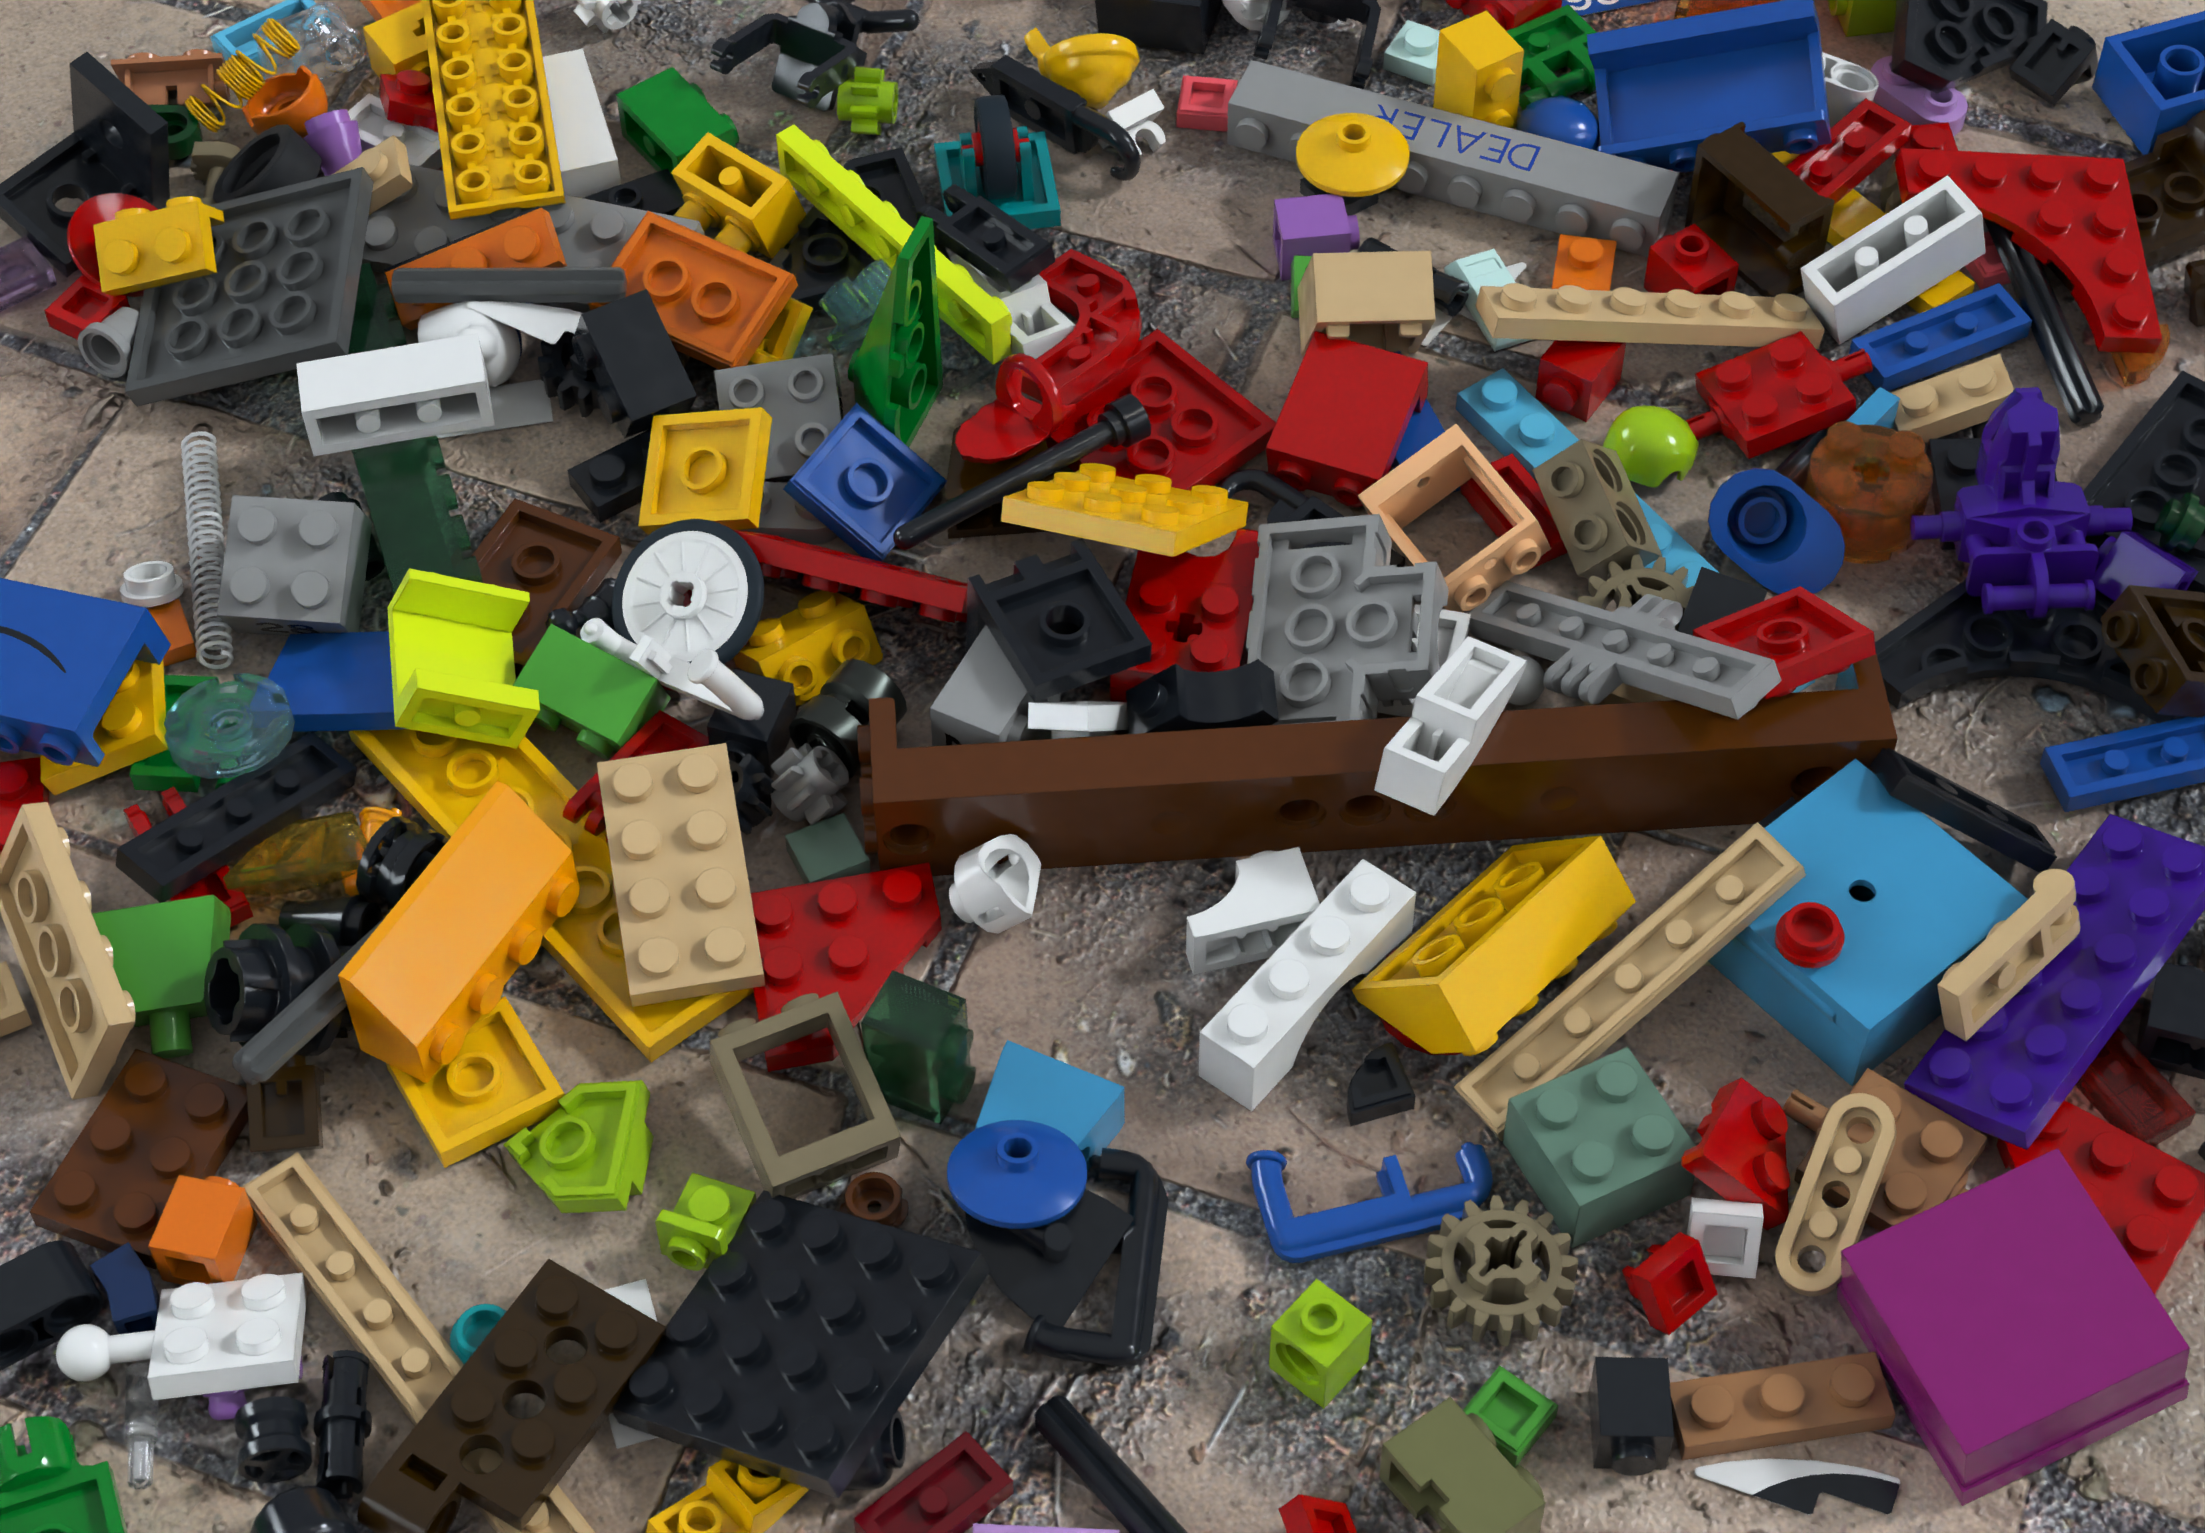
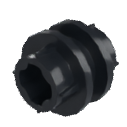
[204,923,354,1056]

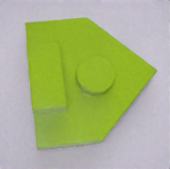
[503,1080,654,1213]

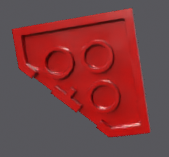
[751,862,942,1072]
[1996,1100,2205,1296]

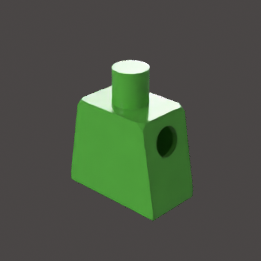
[92,895,231,1058]

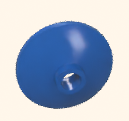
[947,1120,1087,1229]

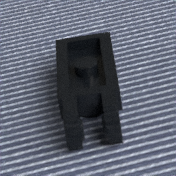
[915,184,1056,293]

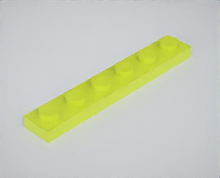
[776,124,1012,365]

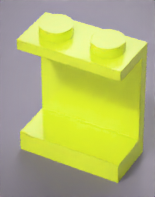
[387,568,540,748]

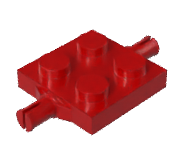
[1685,331,1873,459]

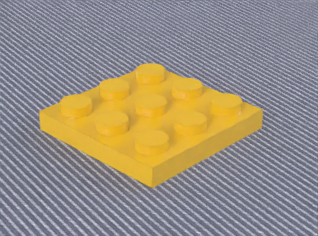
[1001,463,1249,557]

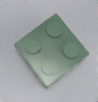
[1503,1047,1696,1248]

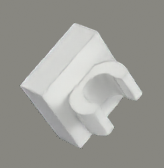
[1098,89,1165,156]
[1687,1197,1764,1279]

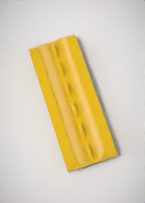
[421,0,566,220]

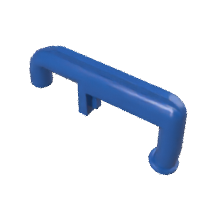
[1246,1142,1493,1263]

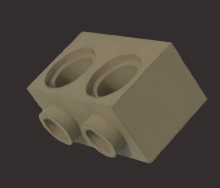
[1532,439,1662,581]

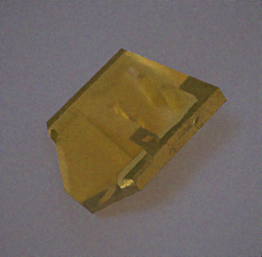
[223,811,368,897]

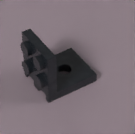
[0,52,170,277]
[966,538,1152,702]

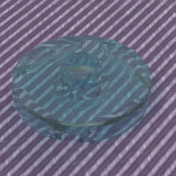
[164,673,295,779]

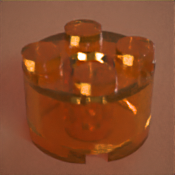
[1804,421,1933,564]

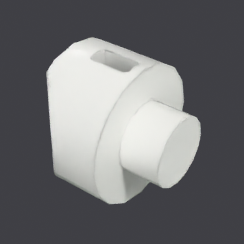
[949,834,1041,934]

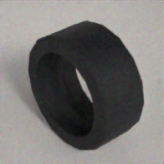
[213,125,322,203]

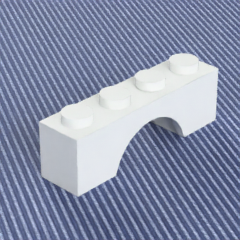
[1199,859,1416,1111]

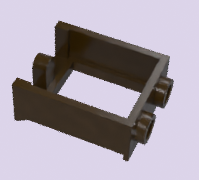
[1685,122,1835,297]

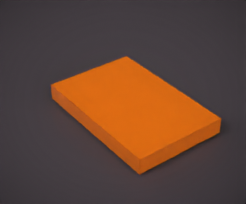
[587,211,798,370]

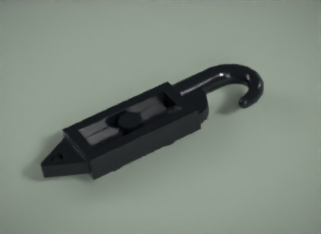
[970,55,1141,181]

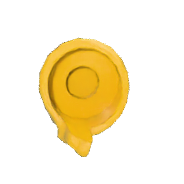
[1024,27,1139,110]

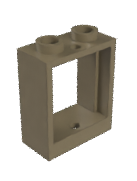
[710,992,901,1199]

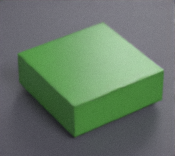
[1463,1366,1559,1467]

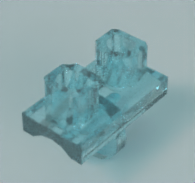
[818,259,892,351]

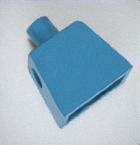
[975,1040,1125,1171]

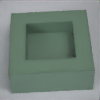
[785,813,871,884]

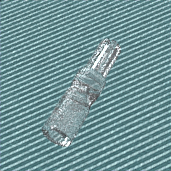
[124,1363,158,1489]

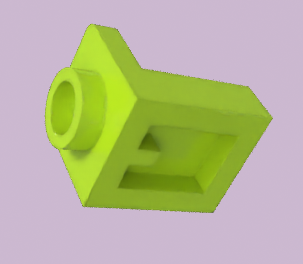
[655,1172,757,1271]

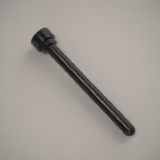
[893,393,1151,550]

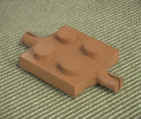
[1783,1068,1988,1232]

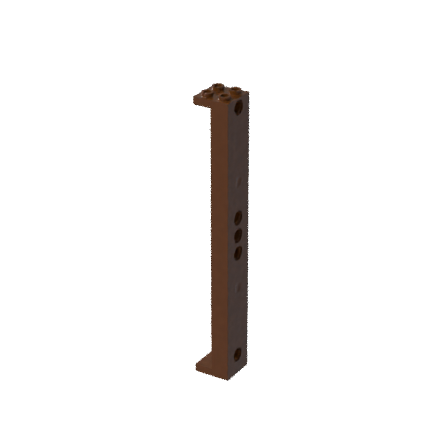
[857,654,1898,876]

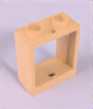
[1358,424,1551,613]

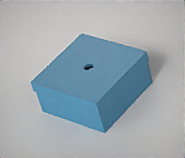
[1708,758,2028,1086]

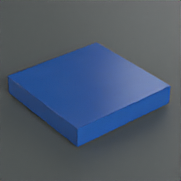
[783,403,947,562]

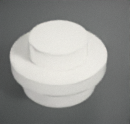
[120,561,184,608]

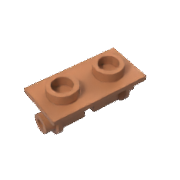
[111,49,230,107]

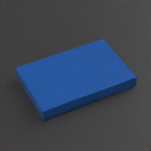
[248,631,406,733]

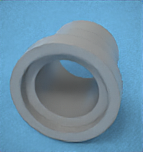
[78,307,140,378]

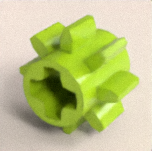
[837,67,898,135]

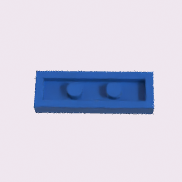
[1849,283,2032,391]
[2040,715,2205,812]

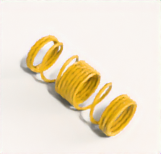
[185,18,300,132]

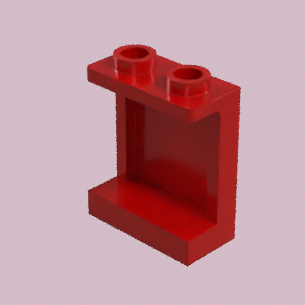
[1266,331,1428,508]

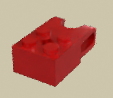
[1110,529,1259,702]

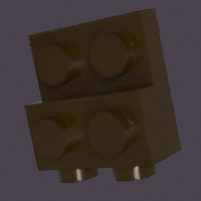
[2100,585,2205,718]

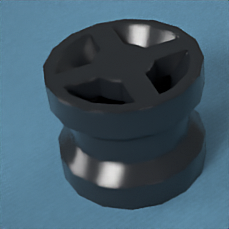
[234,1396,313,1483]

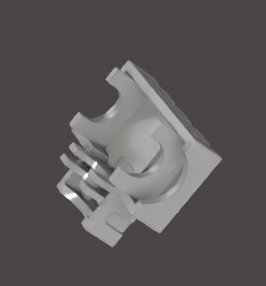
[1245,514,1449,725]

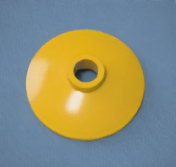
[1296,113,1410,197]

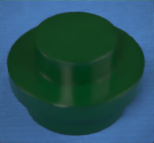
[2154,492,2205,553]

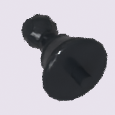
[545,577,616,636]

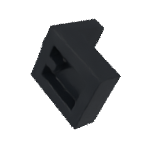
[2009,19,2098,106]

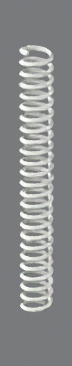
[181,431,234,669]

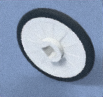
[612,519,764,664]

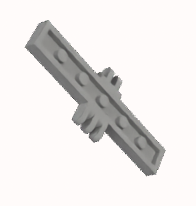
[1468,581,1782,719]

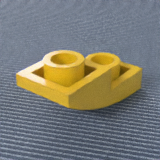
[646,1459,809,1533]

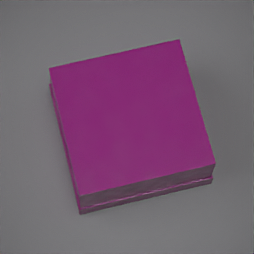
[1837,1148,2190,1506]

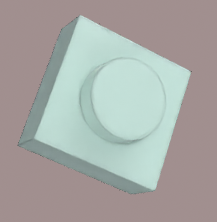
[1383,20,1440,86]

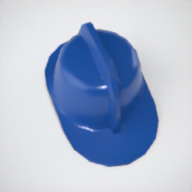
[1708,468,1845,595]

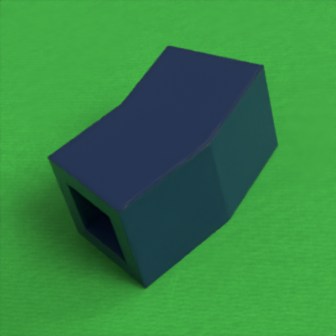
[89,1242,160,1334]

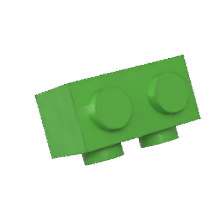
[513,624,671,760]

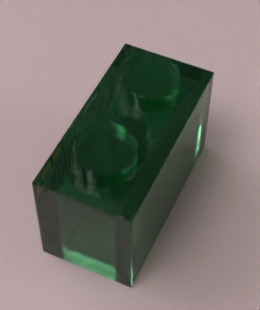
[861,970,976,1125]

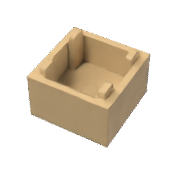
[1297,251,1436,356]

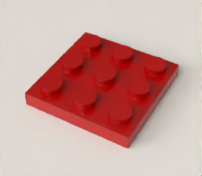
[1045,329,1276,491]

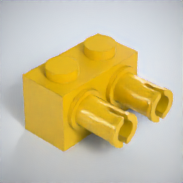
[671,132,807,259]

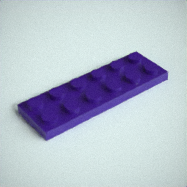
[1904,814,2205,1150]

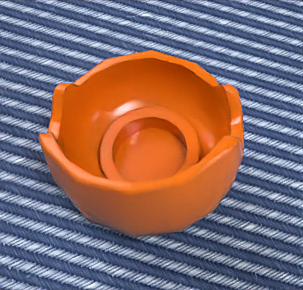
[242,66,328,140]

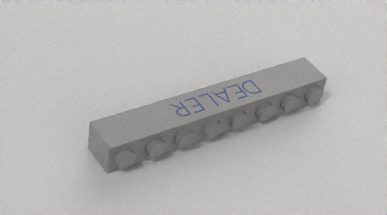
[1227,60,1679,257]

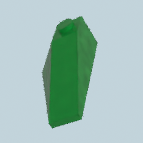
[848,216,943,447]

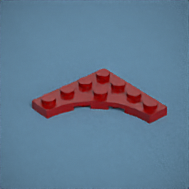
[1895,148,2162,354]

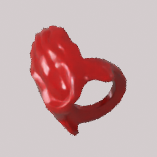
[955,353,1076,464]

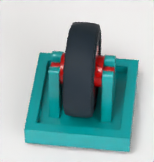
[934,95,1061,229]

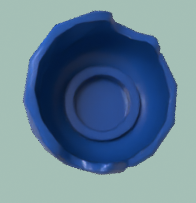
[1516,95,1600,151]

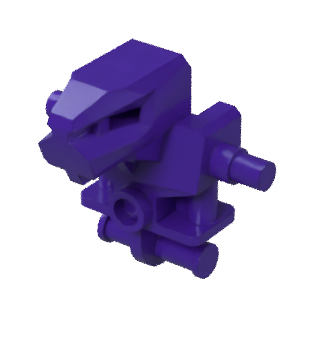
[1910,387,2133,619]

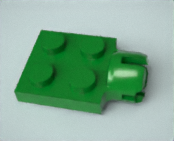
[0,1416,128,1533]

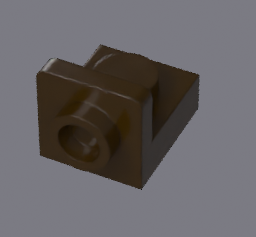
[246,1055,324,1155]

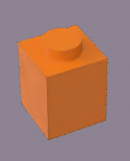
[148,1175,258,1285]

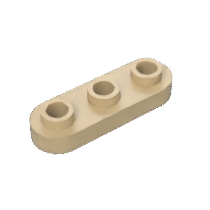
[1775,1093,1896,1296]

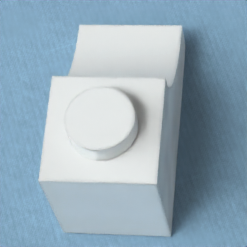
[1186,847,1320,975]

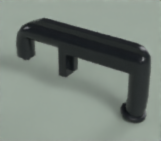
[1023,1147,1168,1367]

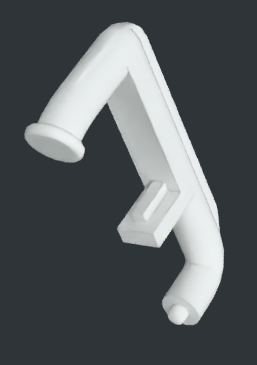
[580,618,764,720]

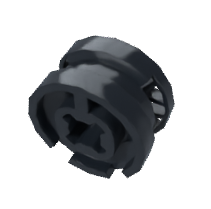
[356,816,449,910]

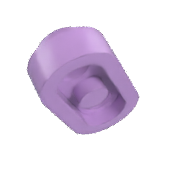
[1871,56,1968,136]

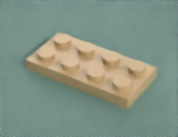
[597,743,765,1007]
[0,802,136,1100]

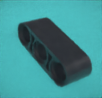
[0,1240,103,1371]

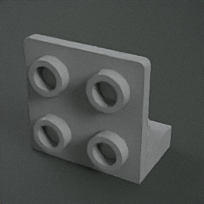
[714,353,842,482]

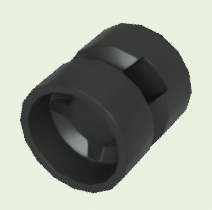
[789,659,907,778]

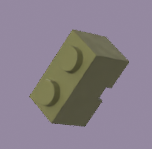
[1379,1397,1545,1533]

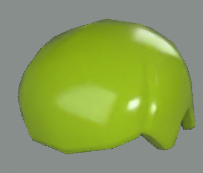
[1603,405,1699,488]

